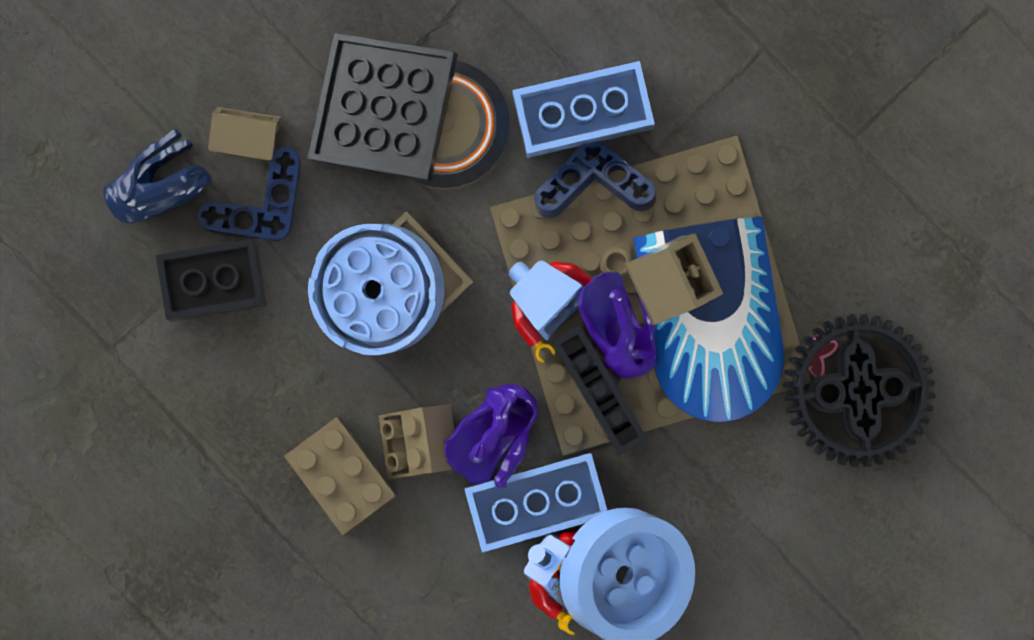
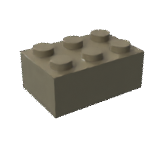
[284,417,397,535]

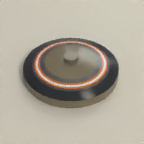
[409,61,509,189]

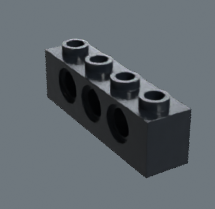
[552,325,648,456]

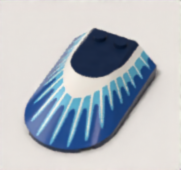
[633,217,784,422]

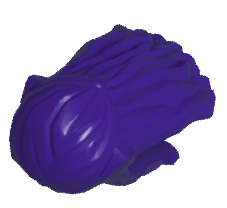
[578,272,658,378]
[444,384,538,488]

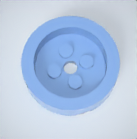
[308,224,445,355]
[560,508,695,640]

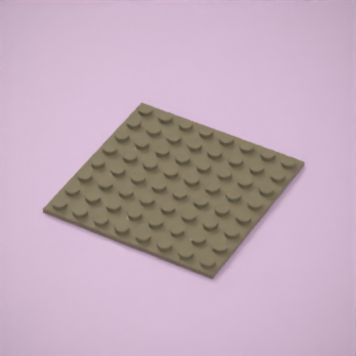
[490,135,811,456]

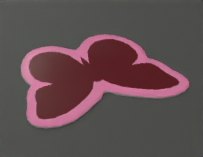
[807,338,838,378]

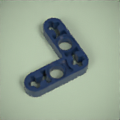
[534,141,656,218]
[197,147,301,241]

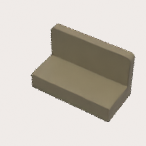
[208,107,281,160]

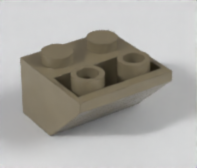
[625,233,723,325]
[378,404,455,480]

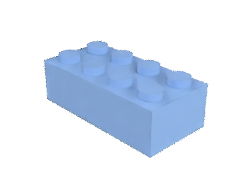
[512,61,655,158]
[464,453,607,552]

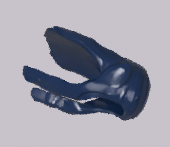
[103,130,211,224]

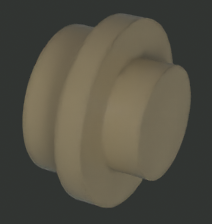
[600,247,632,278]

